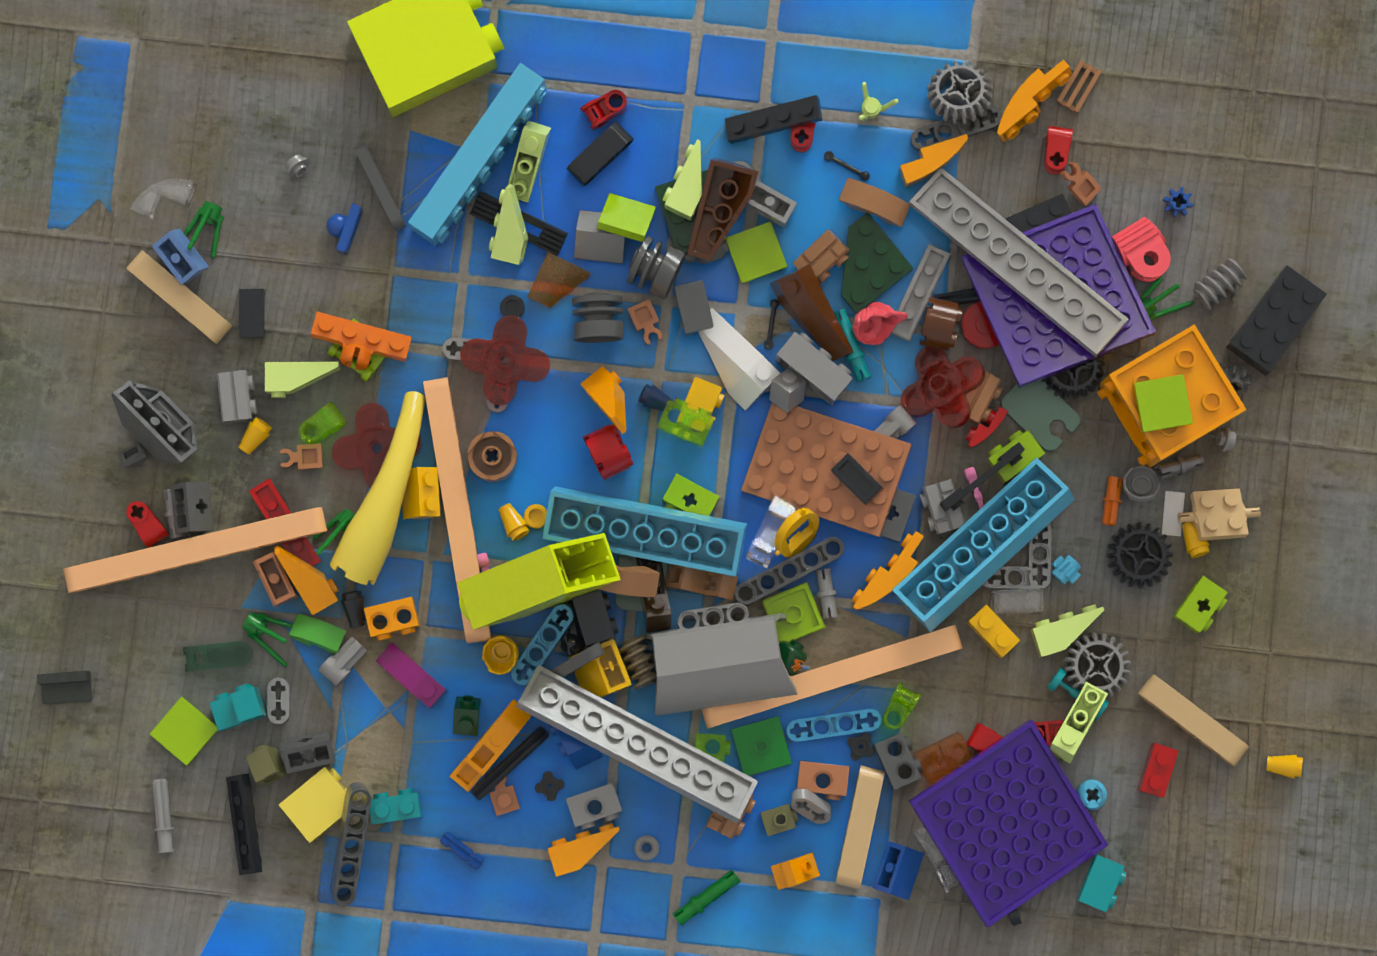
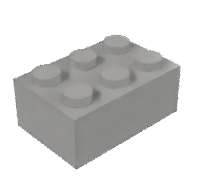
[775,332,853,406]

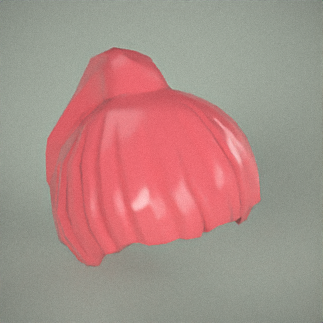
[852,302,908,345]

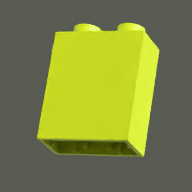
[347,0,504,118]
[457,533,621,630]

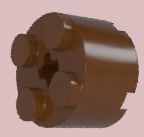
[919,297,962,351]

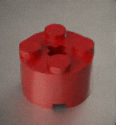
[583,424,634,481]

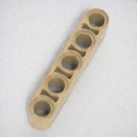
[126,250,232,344]
[1138,674,1249,767]
[835,766,885,889]

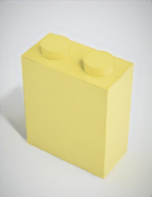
[279,767,358,843]

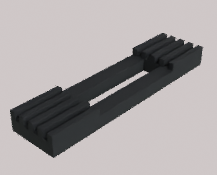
[469,191,568,256]
[940,442,1025,511]

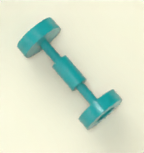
[1046,668,1109,722]

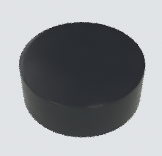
[500,295,525,320]
[1008,908,1022,926]

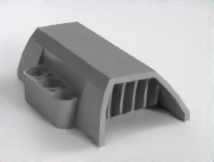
[645,603,797,716]

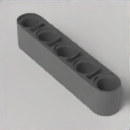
[734,537,844,606]
[330,782,371,906]

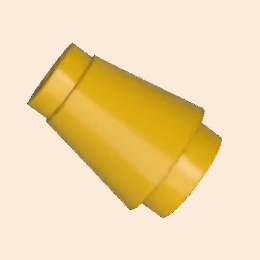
[238,417,272,455]
[498,503,530,541]
[1181,522,1210,559]
[1266,755,1303,779]

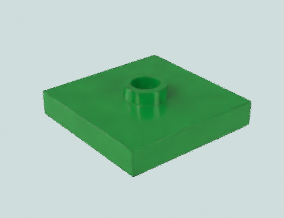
[731,716,792,776]

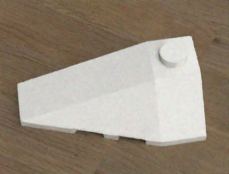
[698,308,780,411]

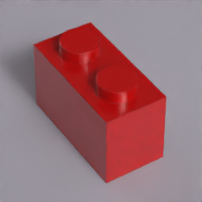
[1137,743,1179,798]

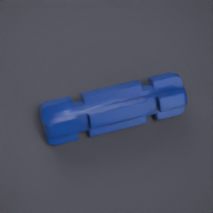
[440,832,484,869]

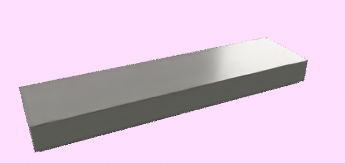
[891,244,951,342]

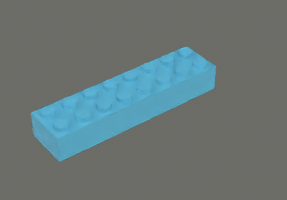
[408,63,547,247]
[892,458,1075,632]
[542,486,747,577]

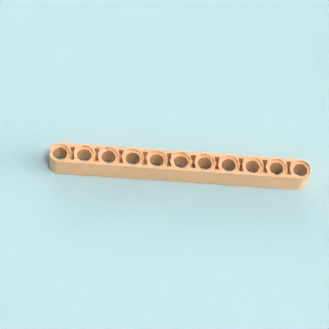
[423,377,491,644]
[63,507,327,593]
[701,625,963,729]

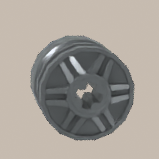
[627,236,686,300]
[572,293,624,343]

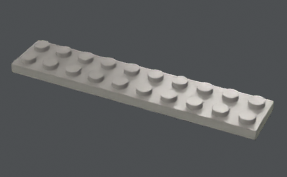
[909,168,1129,357]
[516,665,758,824]

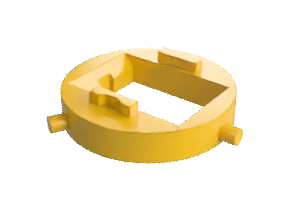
[774,507,819,558]

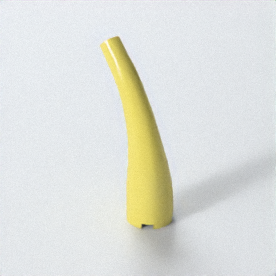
[330,391,426,585]

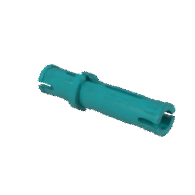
[834,309,872,382]

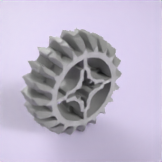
[927,60,993,125]
[1064,633,1131,697]

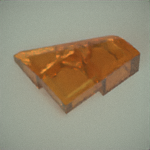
[528,252,591,309]
[914,732,972,786]

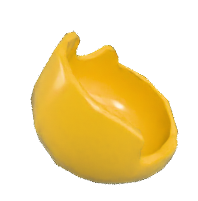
[482,635,519,675]

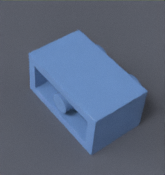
[152,228,209,285]

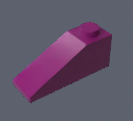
[376,642,448,709]

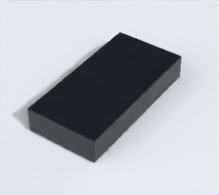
[239,289,265,339]
[831,453,883,505]

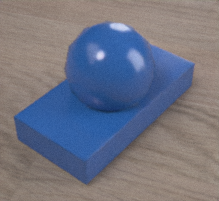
[326,203,363,255]

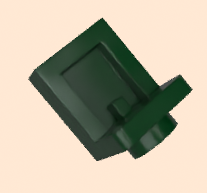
[453,695,481,736]

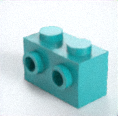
[370,788,423,825]
[1076,854,1126,912]

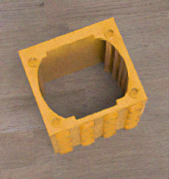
[1097,324,1247,468]

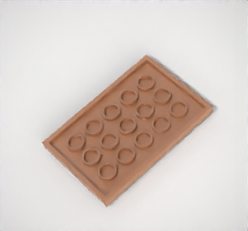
[741,402,912,538]

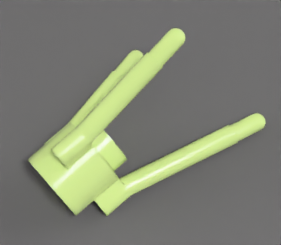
[859,82,899,121]

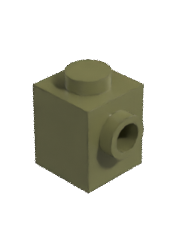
[245,745,288,786]
[760,804,799,836]

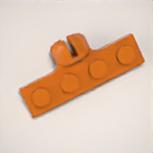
[310,311,412,370]

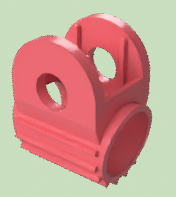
[1112,217,1171,282]

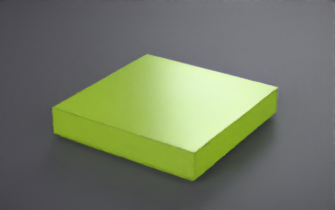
[597,193,656,242]
[725,221,788,284]
[1133,374,1193,433]
[762,582,826,643]
[150,696,218,766]

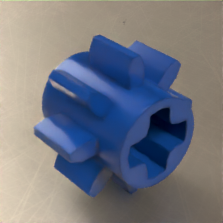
[1162,187,1194,218]

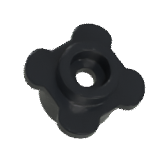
[847,733,874,760]
[535,772,564,801]

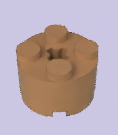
[467,431,518,483]

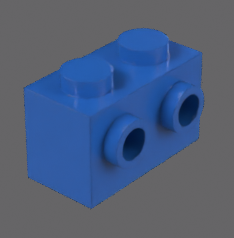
[873,841,924,900]

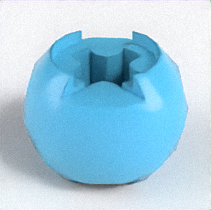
[1076,779,1107,811]

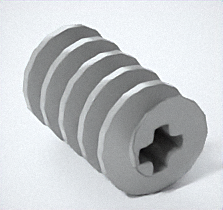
[1193,258,1248,311]

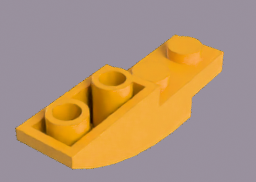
[997,59,1072,143]
[851,531,924,611]
[449,699,532,792]

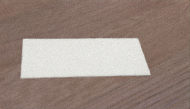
[1162,491,1185,536]

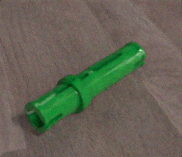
[672,869,741,926]

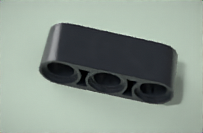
[566,121,634,187]

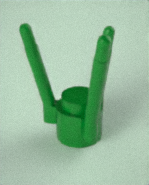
[184,201,224,259]
[1140,277,1193,321]
[313,508,355,555]
[242,612,293,667]

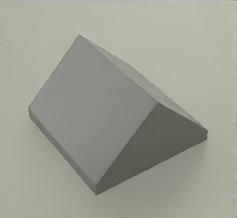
[574,210,626,264]

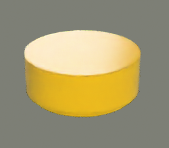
[524,504,547,529]

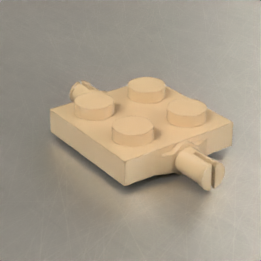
[1177,488,1261,541]

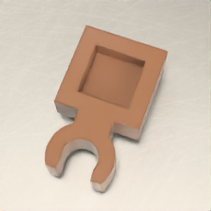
[1060,162,1102,206]
[627,299,662,346]
[280,443,324,470]
[489,776,521,816]

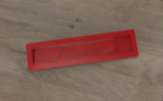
[249,478,322,567]

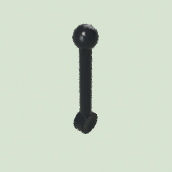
[824,151,870,181]
[764,299,779,350]

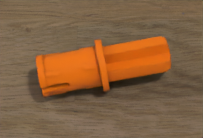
[1102,476,1123,526]

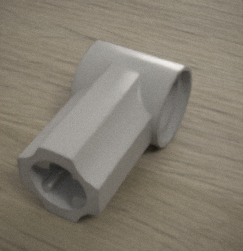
[874,405,917,439]
[318,636,368,687]

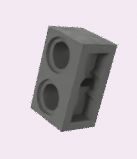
[873,733,923,790]

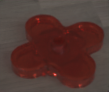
[460,315,550,406]
[900,346,985,429]
[332,403,422,488]

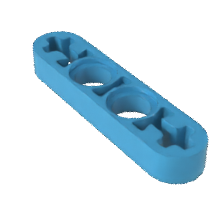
[511,603,576,685]
[786,709,882,742]

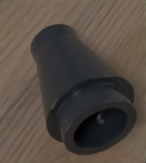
[340,591,364,628]

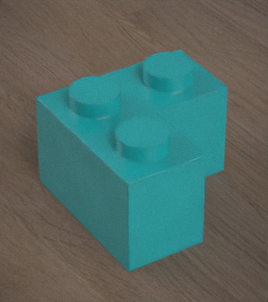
[209,683,268,731]

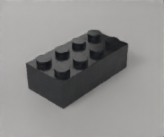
[1226,265,1327,376]

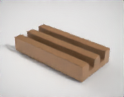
[1056,60,1102,114]

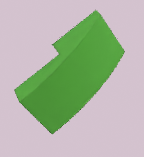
[288,614,346,655]

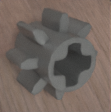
[1224,365,1252,395]

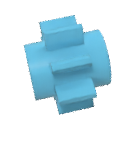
[1051,555,1081,585]

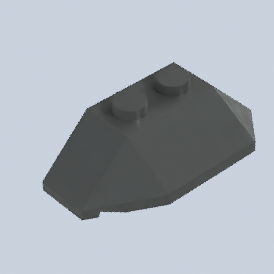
[111,380,198,465]

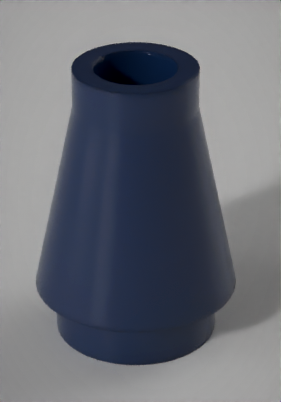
[638,384,676,414]

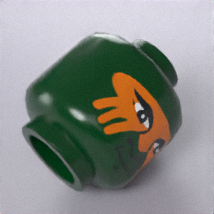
[779,639,807,675]

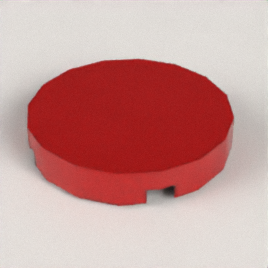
[961,301,999,349]

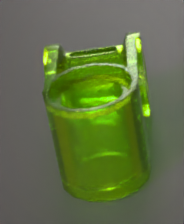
[299,402,347,444]
[881,682,921,731]

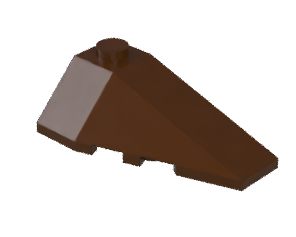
[687,158,759,261]
[770,264,853,361]

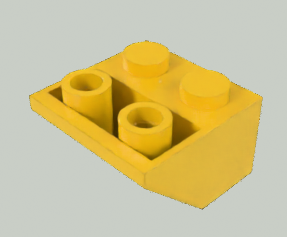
[569,639,632,698]

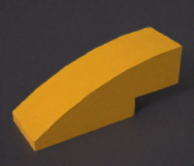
[899,134,968,188]

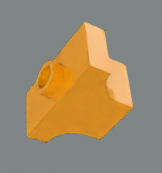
[771,852,820,890]

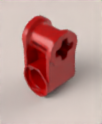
[580,90,628,130]
[791,122,816,153]
[1044,126,1073,175]
[126,501,169,548]
[966,722,1003,753]

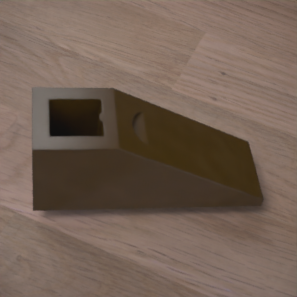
[636,557,671,632]

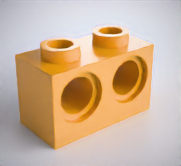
[364,597,420,641]

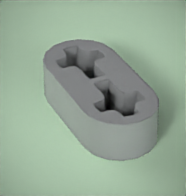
[267,677,291,725]
[791,789,831,824]

